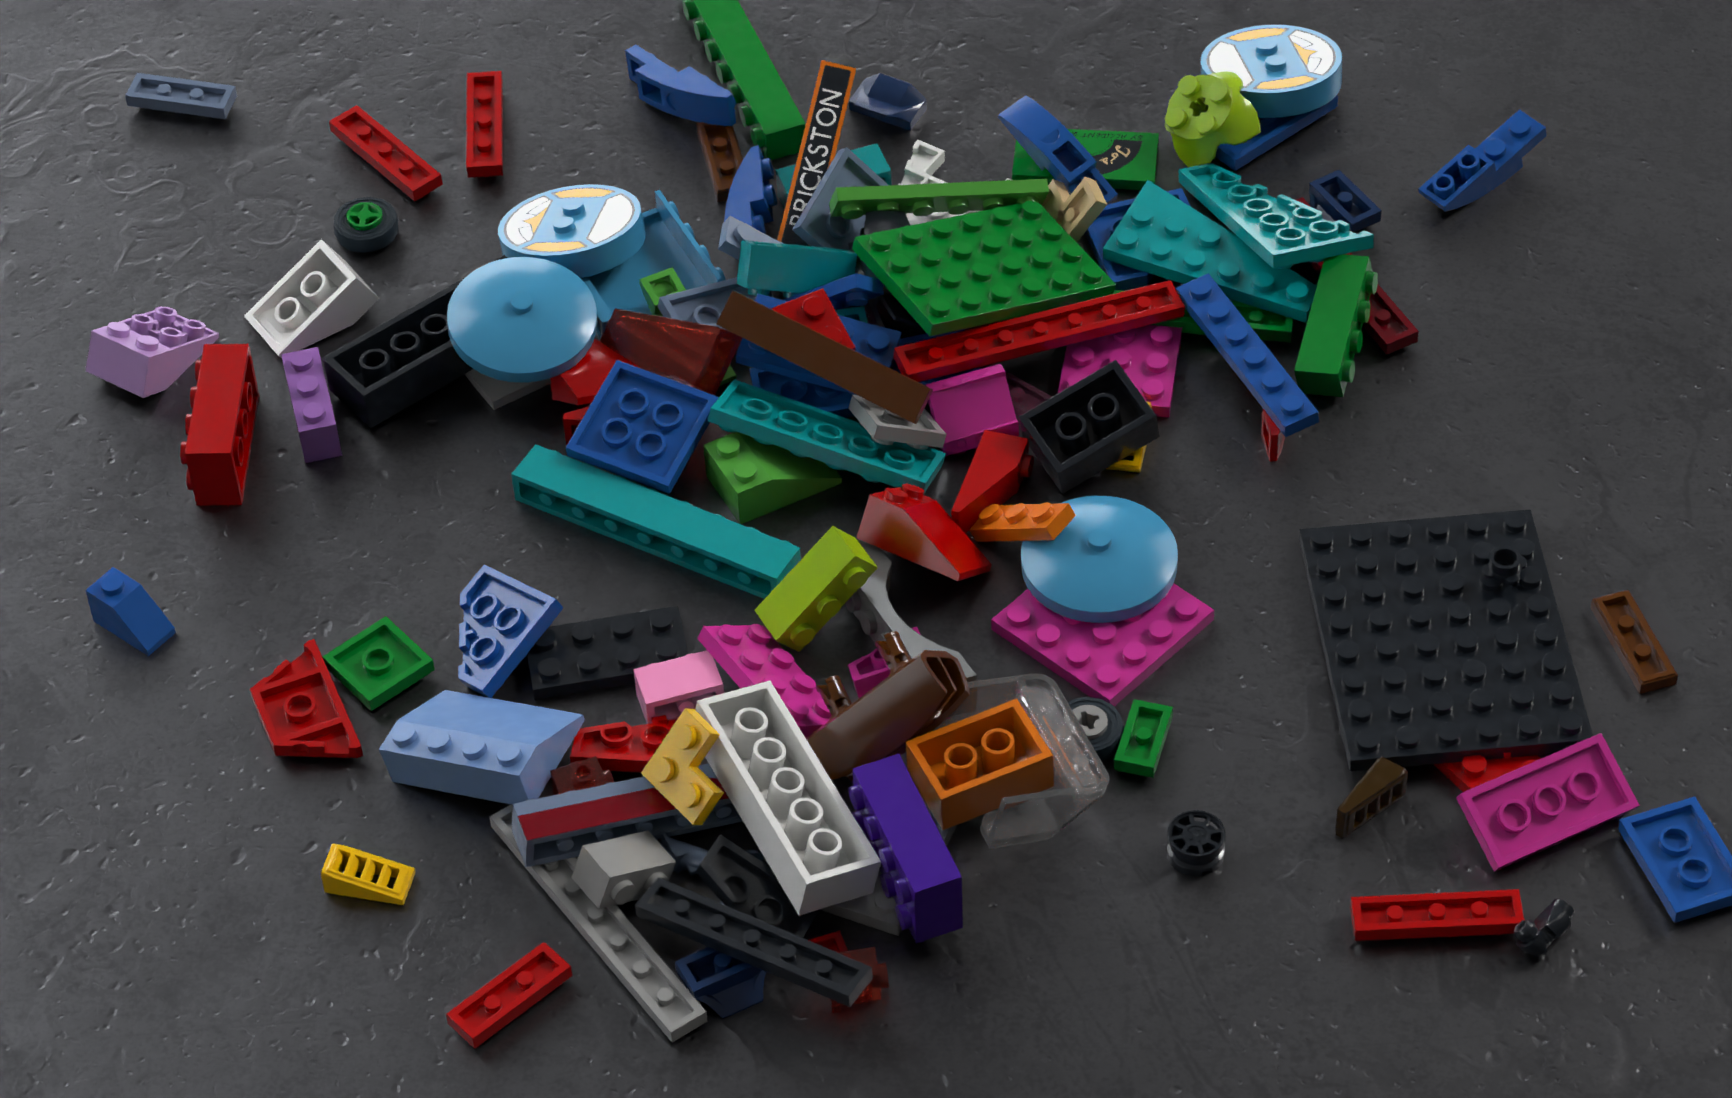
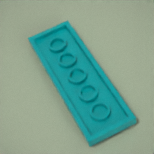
[708,379,946,493]

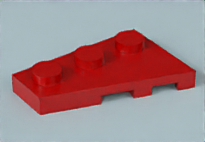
[570,715,677,772]

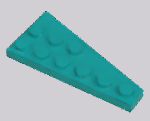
[1178,163,1374,269]
[1103,180,1317,323]

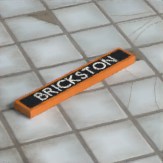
[777,60,856,246]

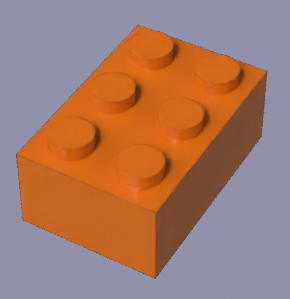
[906,698,1054,830]

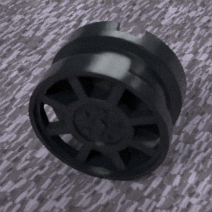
[1167,810,1226,876]

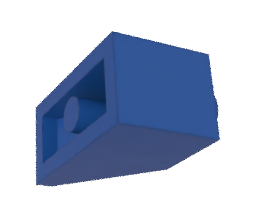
[85,567,176,656]

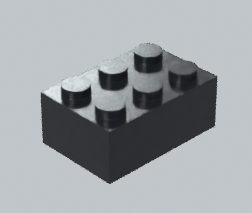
[1018,360,1160,494]

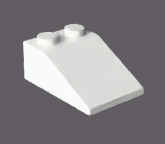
[244,239,380,358]

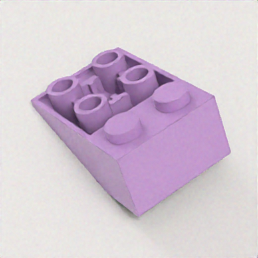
[85,307,219,398]

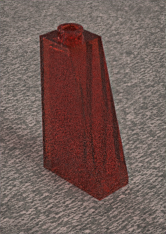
[599,308,742,395]

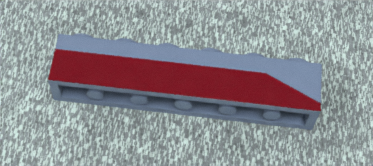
[512,763,743,867]

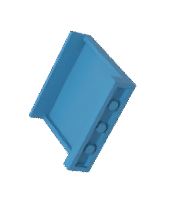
[580,190,726,347]

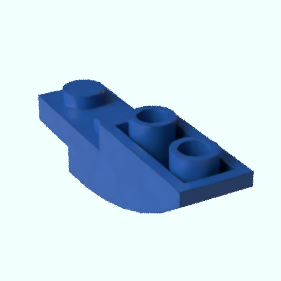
[625,45,736,126]
[998,95,1118,204]
[1418,109,1547,211]
[724,145,777,234]

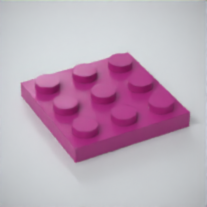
[1058,325,1182,418]

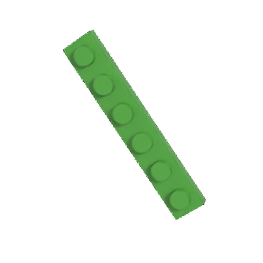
[829,179,1049,219]

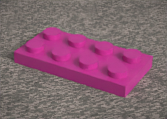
[697,624,831,738]
[1456,733,1640,872]

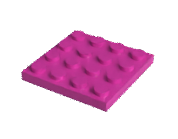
[991,583,1214,707]

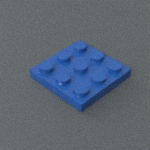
[566,360,719,494]

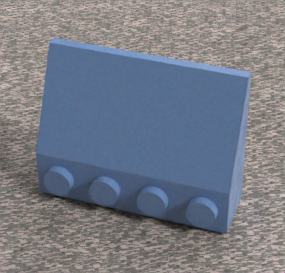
[379,690,585,805]

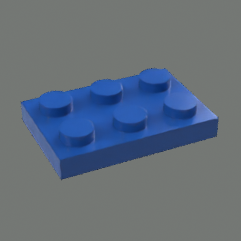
[1618,796,1732,923]

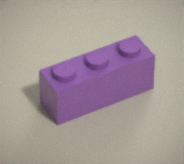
[281,347,342,463]

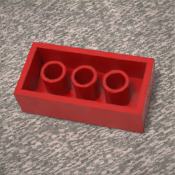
[180,344,260,506]

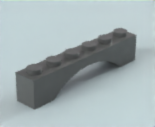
[845,543,977,712]

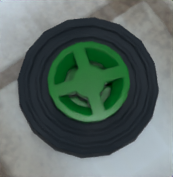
[334,197,398,253]

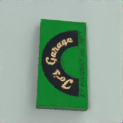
[1012,129,1159,190]

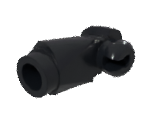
[1514,899,1575,956]

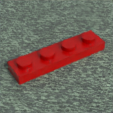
[466,71,503,178]
[329,105,443,202]
[1350,889,1524,941]

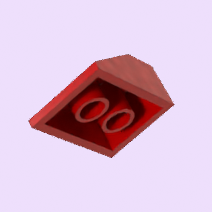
[856,484,992,581]

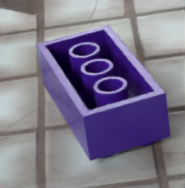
[848,754,963,943]

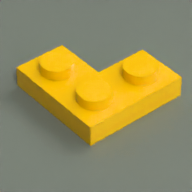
[641,708,724,825]

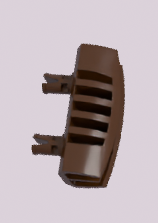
[806,631,970,782]

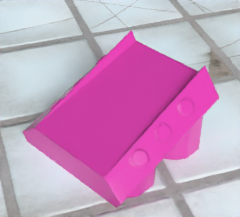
[925,364,1019,456]

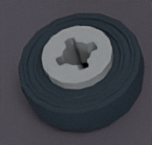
[1051,697,1124,764]

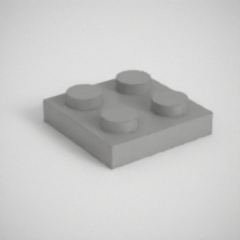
[849,395,947,450]

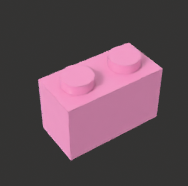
[633,650,724,724]

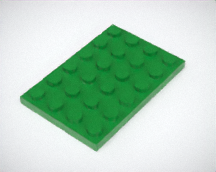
[852,201,1116,336]

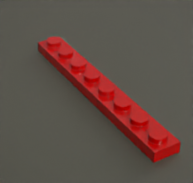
[893,280,1185,382]

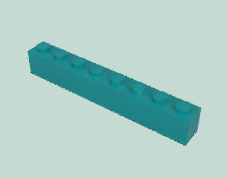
[511,444,801,599]

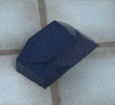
[849,73,927,131]
[1309,169,1382,232]
[675,947,767,1019]

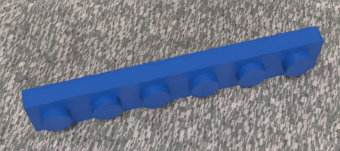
[1176,273,1319,437]

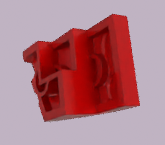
[550,339,642,405]

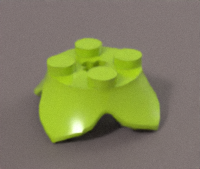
[1165,71,1261,167]

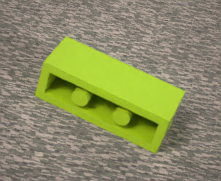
[754,526,878,652]

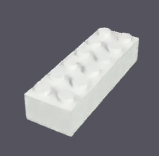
[695,681,881,915]

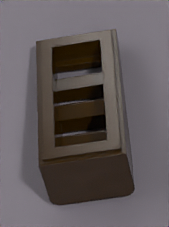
[1335,756,1408,839]

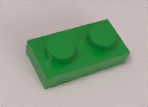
[1114,699,1173,778]

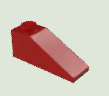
[951,430,1034,534]

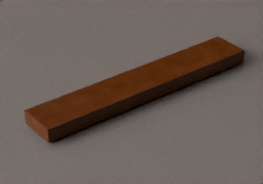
[716,290,933,424]

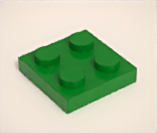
[322,616,435,711]

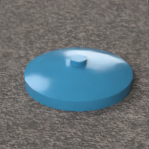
[447,257,597,383]
[1021,496,1178,623]

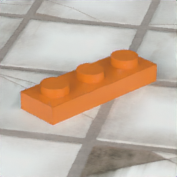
[969,502,1076,542]

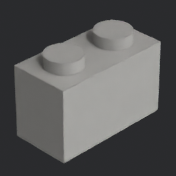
[572,831,676,909]

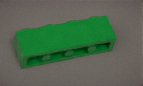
[1294,254,1378,397]

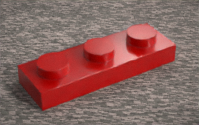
[446,942,572,1049]

